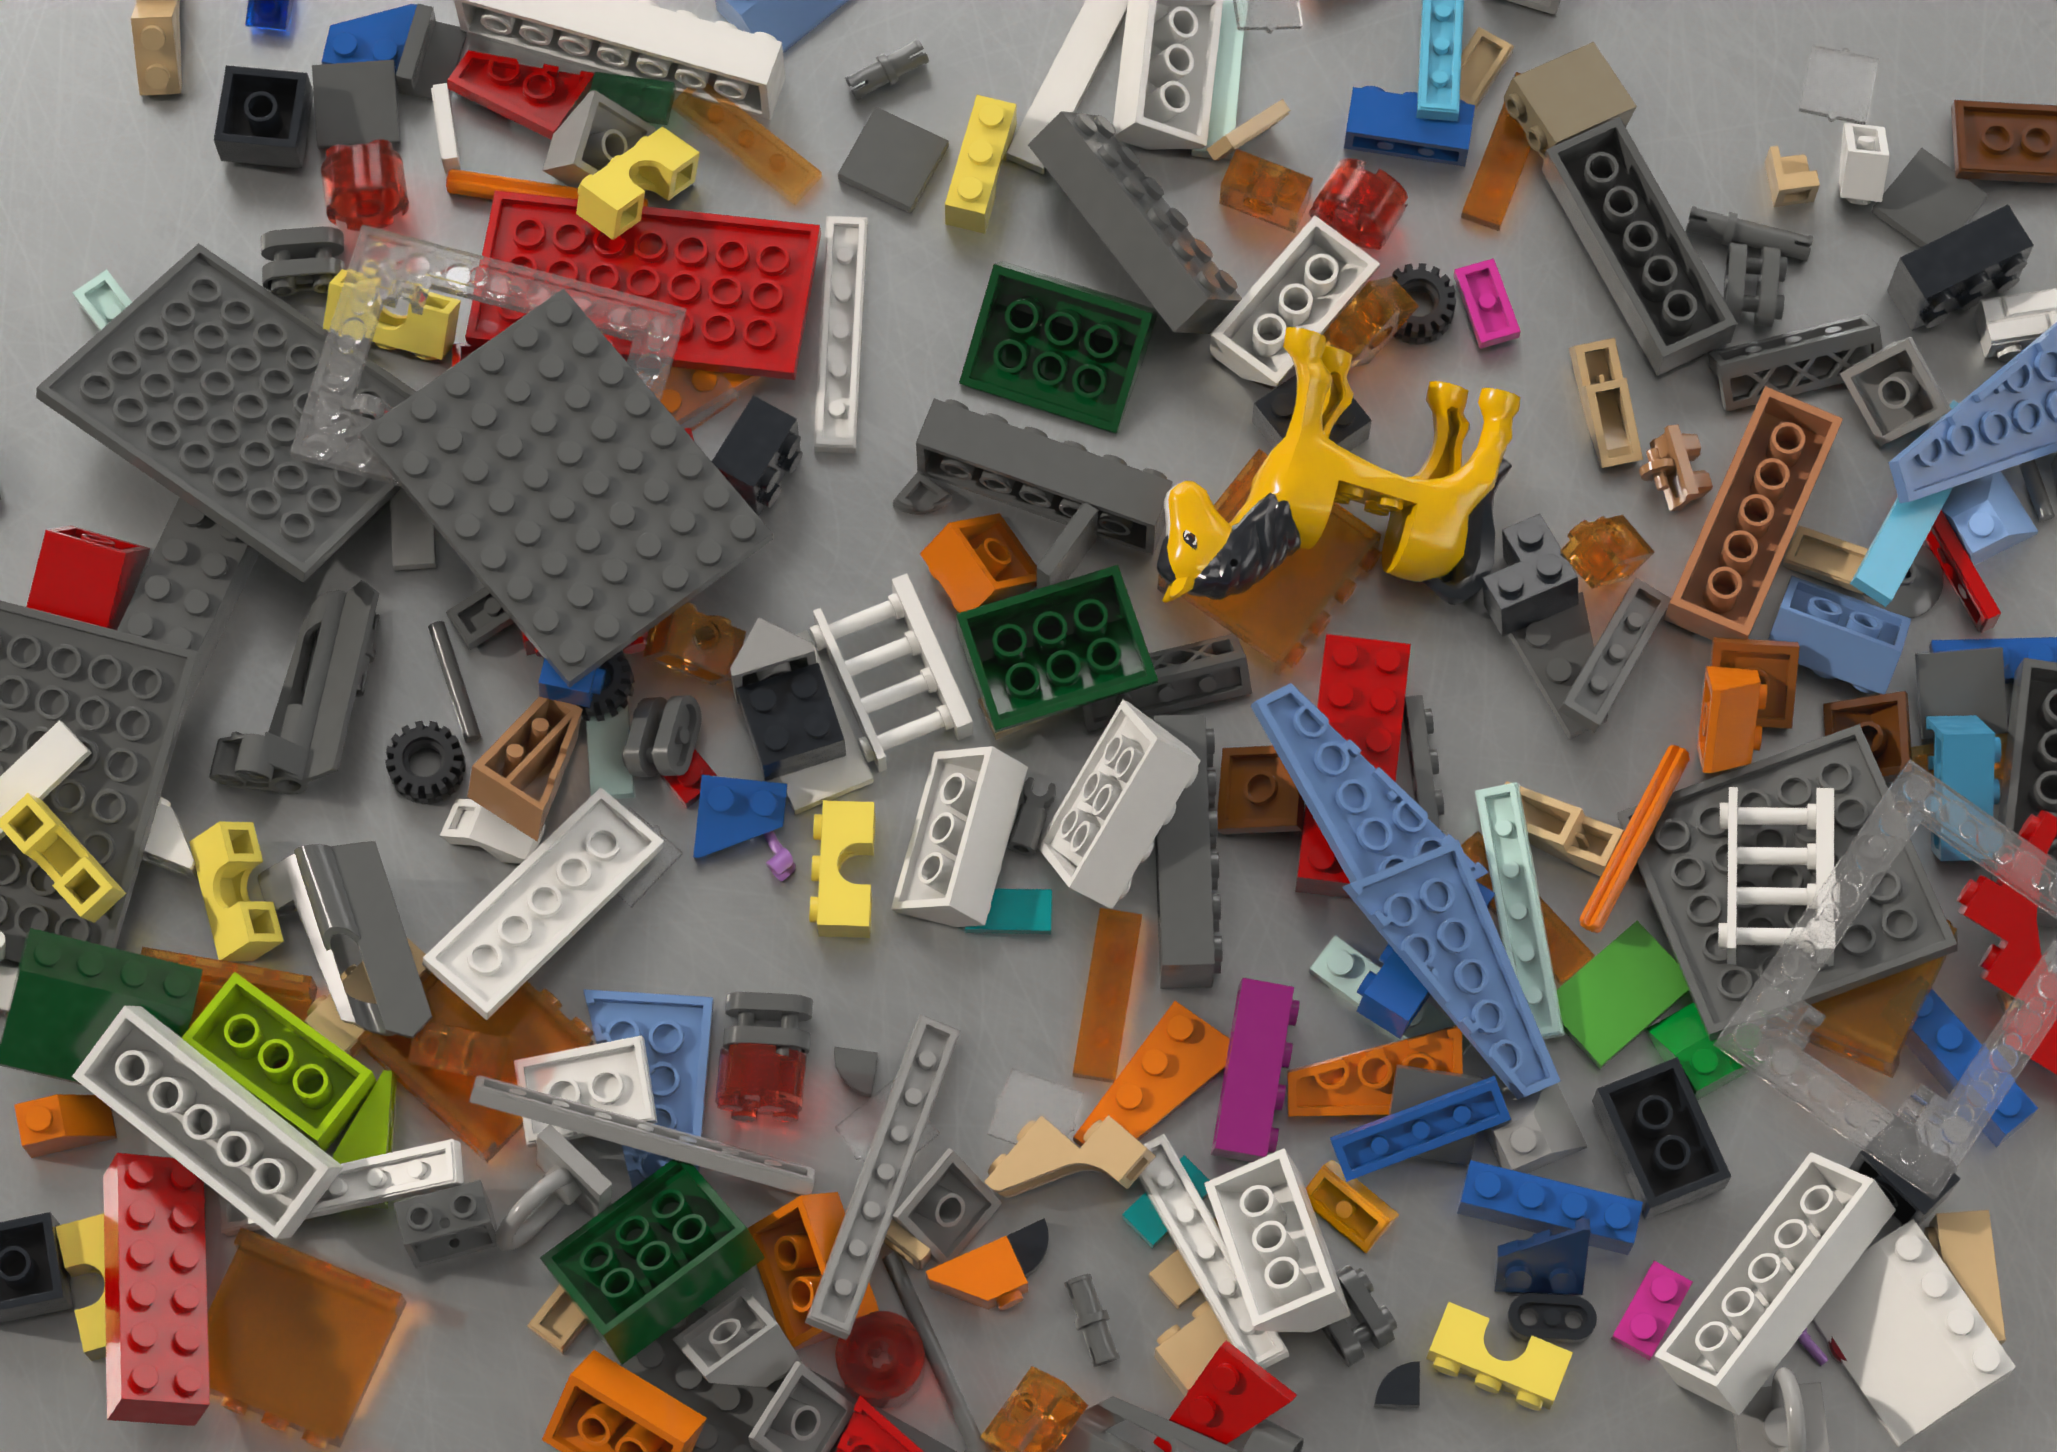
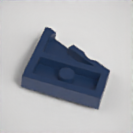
[1494,1218,1590,1295]

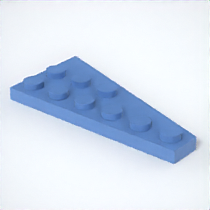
[1888,322,2057,503]
[1250,683,1489,932]
[1342,840,1561,1099]
[583,989,714,1189]

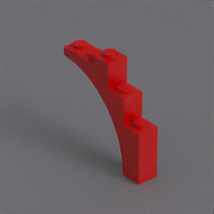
[1957,810,2057,1075]

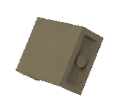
[1504,42,1637,160]

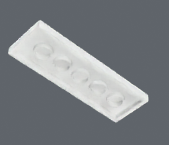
[422,787,664,1020]

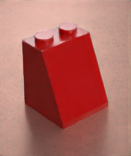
[26,525,150,630]

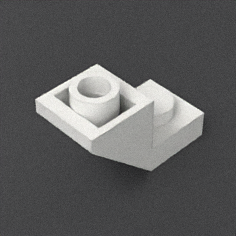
[440,798,547,864]

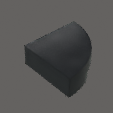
[1007,1218,1049,1277]
[1374,1361,1420,1408]

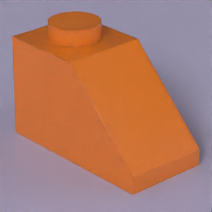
[14,1094,117,1158]
[926,1236,1028,1310]

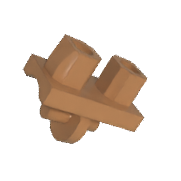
[1639,424,1713,511]

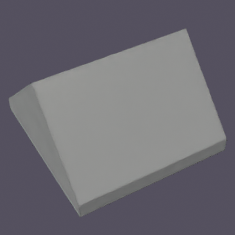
[1840,337,1952,447]
[730,617,816,704]
[893,1148,1002,1265]
[748,1361,855,1452]

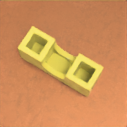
[945,95,1017,234]
[576,126,700,240]
[323,269,461,360]
[0,793,126,923]
[809,800,876,938]
[189,821,284,961]
[55,1213,106,1361]
[1426,1302,1573,1411]

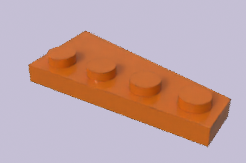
[1073,1001,1230,1146]
[1287,1025,1463,1117]

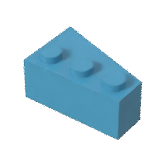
[1926,715,2001,861]

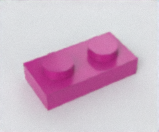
[1453,258,1521,349]
[1611,1260,1693,1361]

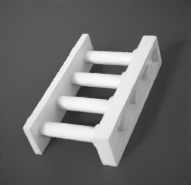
[809,573,973,773]
[1718,787,1834,966]

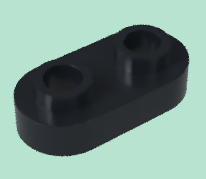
[1507,1293,1597,1343]

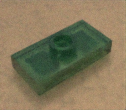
[590,72,676,125]

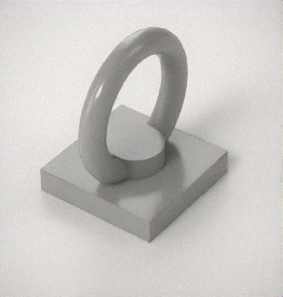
[495,1124,612,1251]
[1733,1367,1830,1452]

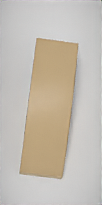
[1569,338,1643,468]
[1505,781,1624,876]

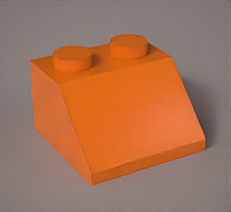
[920,513,1037,613]
[1697,666,1767,773]

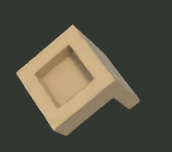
[1765,146,1820,207]

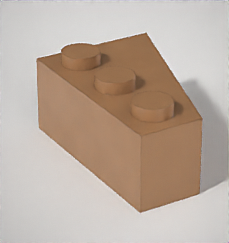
[467,697,583,841]

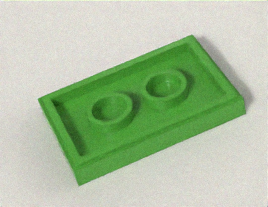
[1557,920,1689,1069]

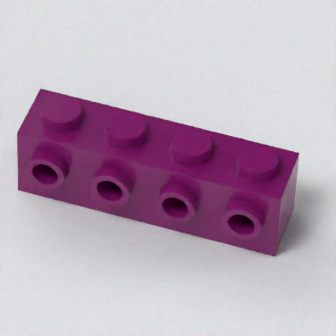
[1211,978,1300,1162]

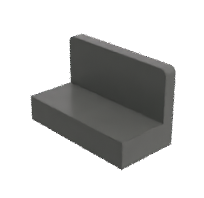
[396,4,467,101]

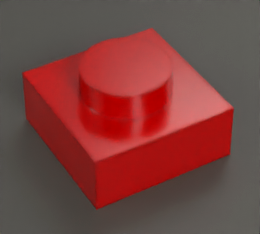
[660,748,717,809]

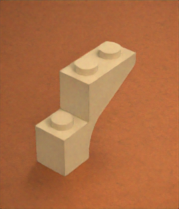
[131,0,182,95]
[984,1115,1156,1198]

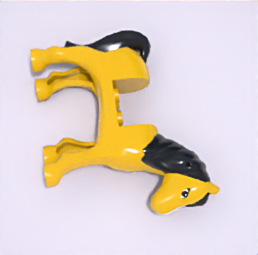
[1157,327,1521,605]

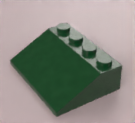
[959,261,1158,433]
[956,565,1158,733]
[0,928,203,1085]
[540,1159,765,1365]

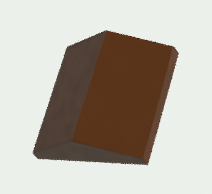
[1823,691,1913,784]

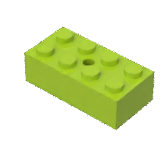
[182,972,377,1152]

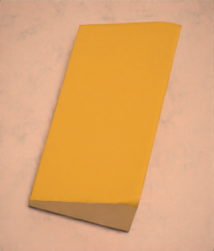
[1306,1160,1399,1253]

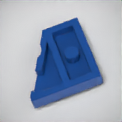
[321,4,417,73]
[693,775,788,858]

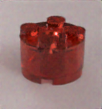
[321,139,409,231]
[1309,158,1408,250]
[715,1043,807,1122]
[835,1310,926,1409]

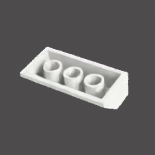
[1113,0,1223,150]
[1209,215,1380,387]
[891,746,1028,927]
[1204,1148,1351,1333]

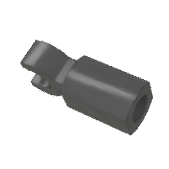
[1007,777,1056,856]

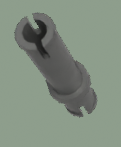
[1686,206,1813,262]

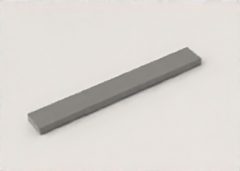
[805,1014,960,1340]
[469,1075,815,1195]

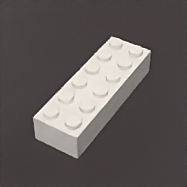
[72,1006,343,1239]
[1654,1152,1896,1415]

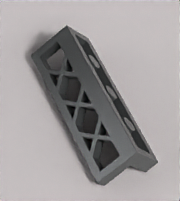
[1708,314,1882,411]
[1081,633,1252,732]

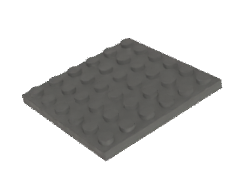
[1617,724,1958,1041]

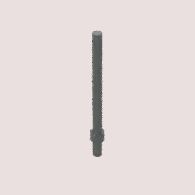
[882,1252,994,1452]

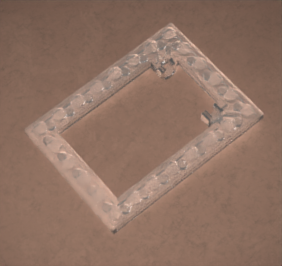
[290,225,687,486]
[1713,759,2057,1199]

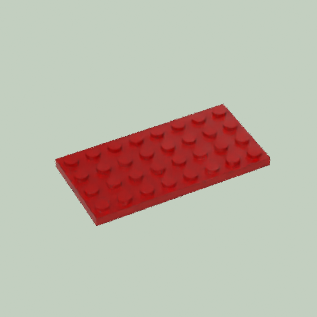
[465,190,821,380]

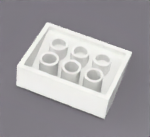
[1037,700,1201,909]
[1812,1219,2016,1447]

